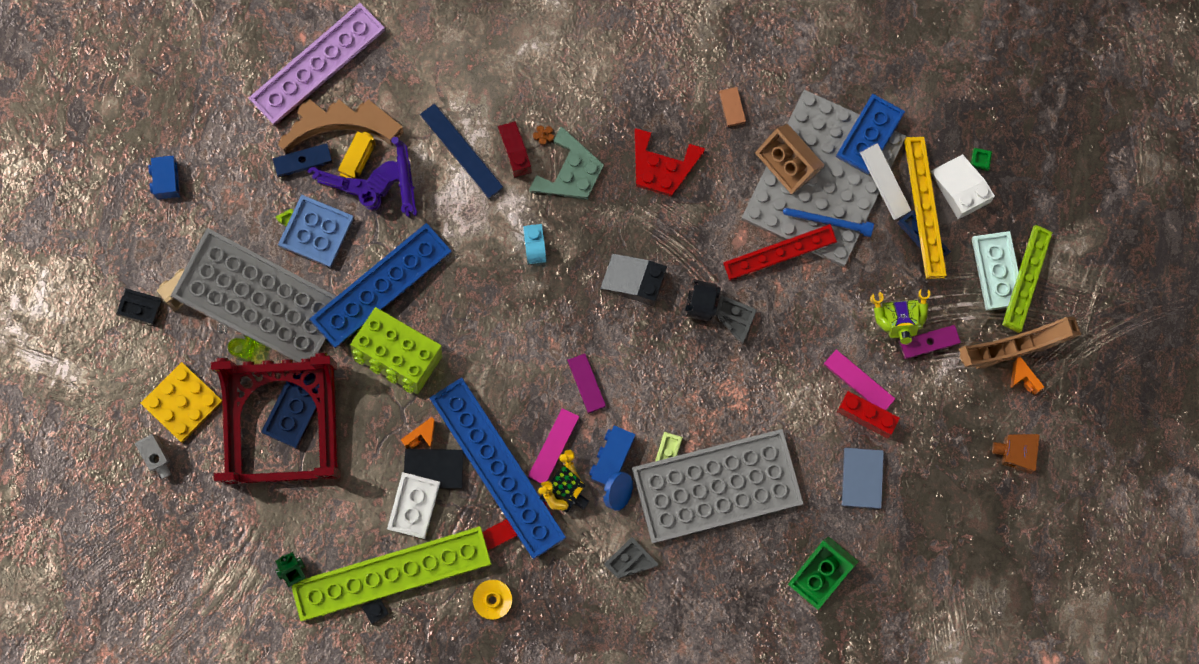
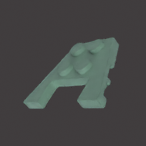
[529,127,604,199]

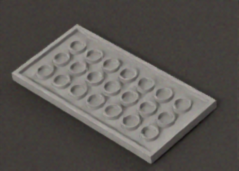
[170,228,337,362]
[632,429,803,544]

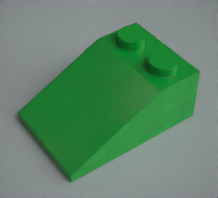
[788,536,859,610]

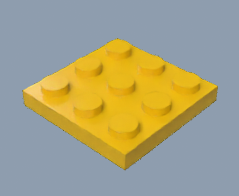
[140,362,222,443]

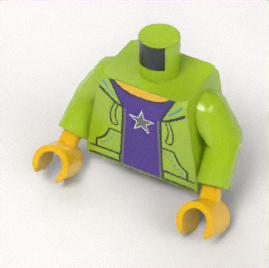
[870,290,930,344]

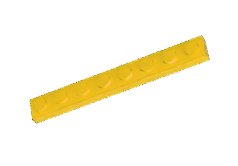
[904,137,947,279]

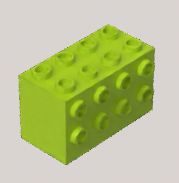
[350,307,442,395]

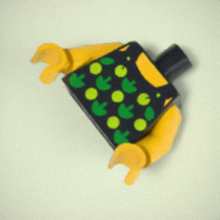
[538,450,589,512]

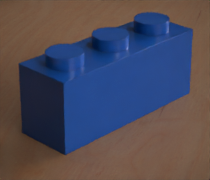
[589,425,635,487]

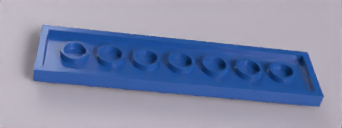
[310,223,451,349]

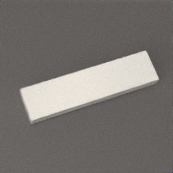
[860,143,911,220]

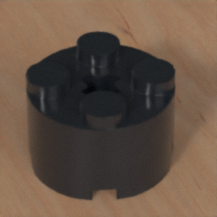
[685,279,721,322]

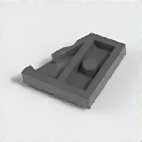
[715,295,757,344]
[604,537,658,579]

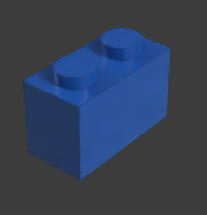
[148,156,180,200]

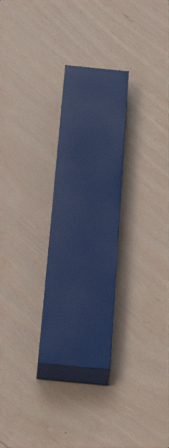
[420,103,504,200]

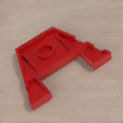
[634,128,705,197]

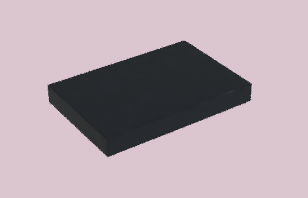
[404,449,464,489]

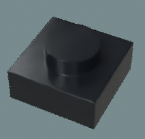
[362,599,389,625]

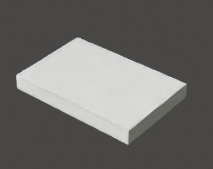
[387,472,441,539]

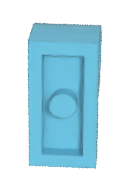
[523,224,546,264]

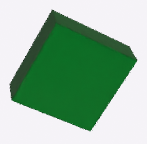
[971,148,992,171]

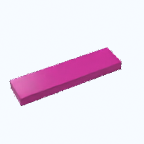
[823,349,895,410]
[528,408,579,484]

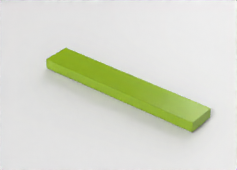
[1002,225,1053,333]

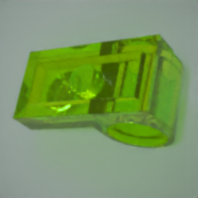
[228,335,256,362]

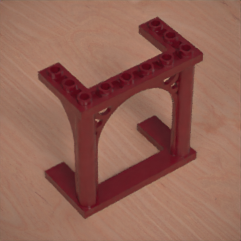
[211,353,341,484]

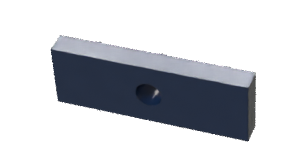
[272,143,332,177]

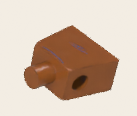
[992,434,1040,474]

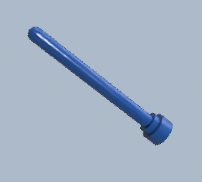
[783,208,874,238]

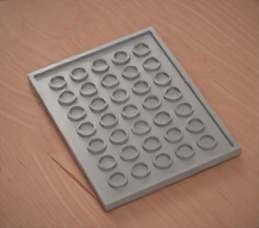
[741,90,906,267]

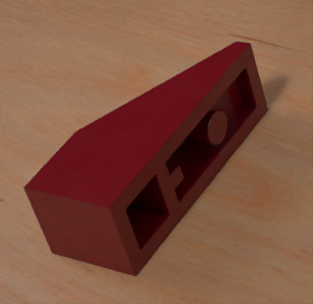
[498,121,532,178]

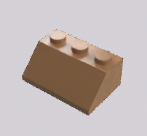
[755,124,825,194]

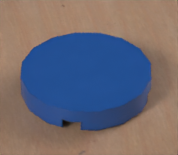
[603,471,633,511]

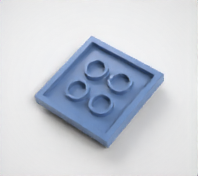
[278,195,354,268]

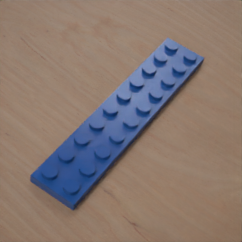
[429,377,566,560]

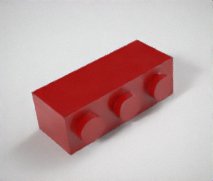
[837,391,900,439]

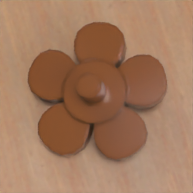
[533,125,554,145]

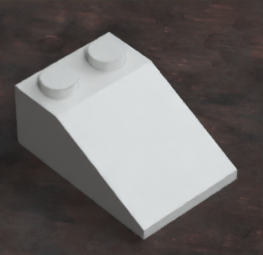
[930,154,995,220]

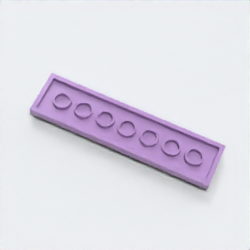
[249,3,385,126]

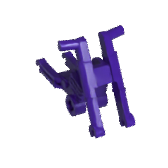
[308,137,418,218]

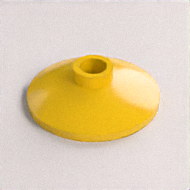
[473,580,512,620]

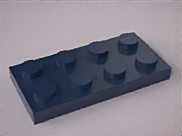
[261,372,320,449]

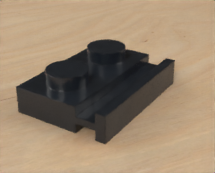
[116,288,163,326]

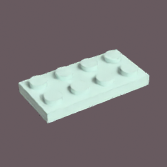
[972,231,1019,311]

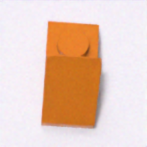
[1010,357,1044,395]
[401,417,436,449]

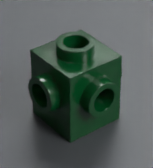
[275,551,306,588]

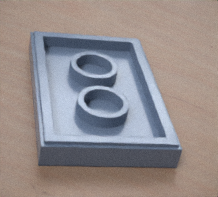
[841,448,884,509]

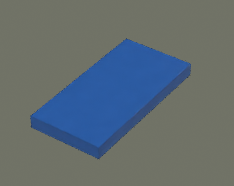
[836,93,905,175]

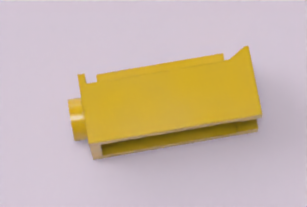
[338,131,376,179]

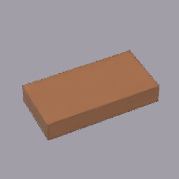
[719,87,746,127]

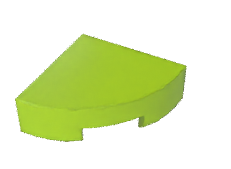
[276,208,293,226]

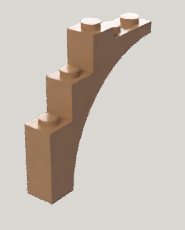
[278,99,404,155]
[959,317,1082,369]

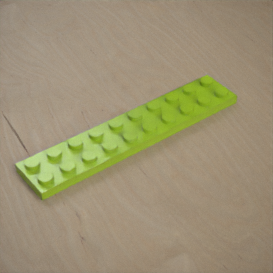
[291,526,492,622]

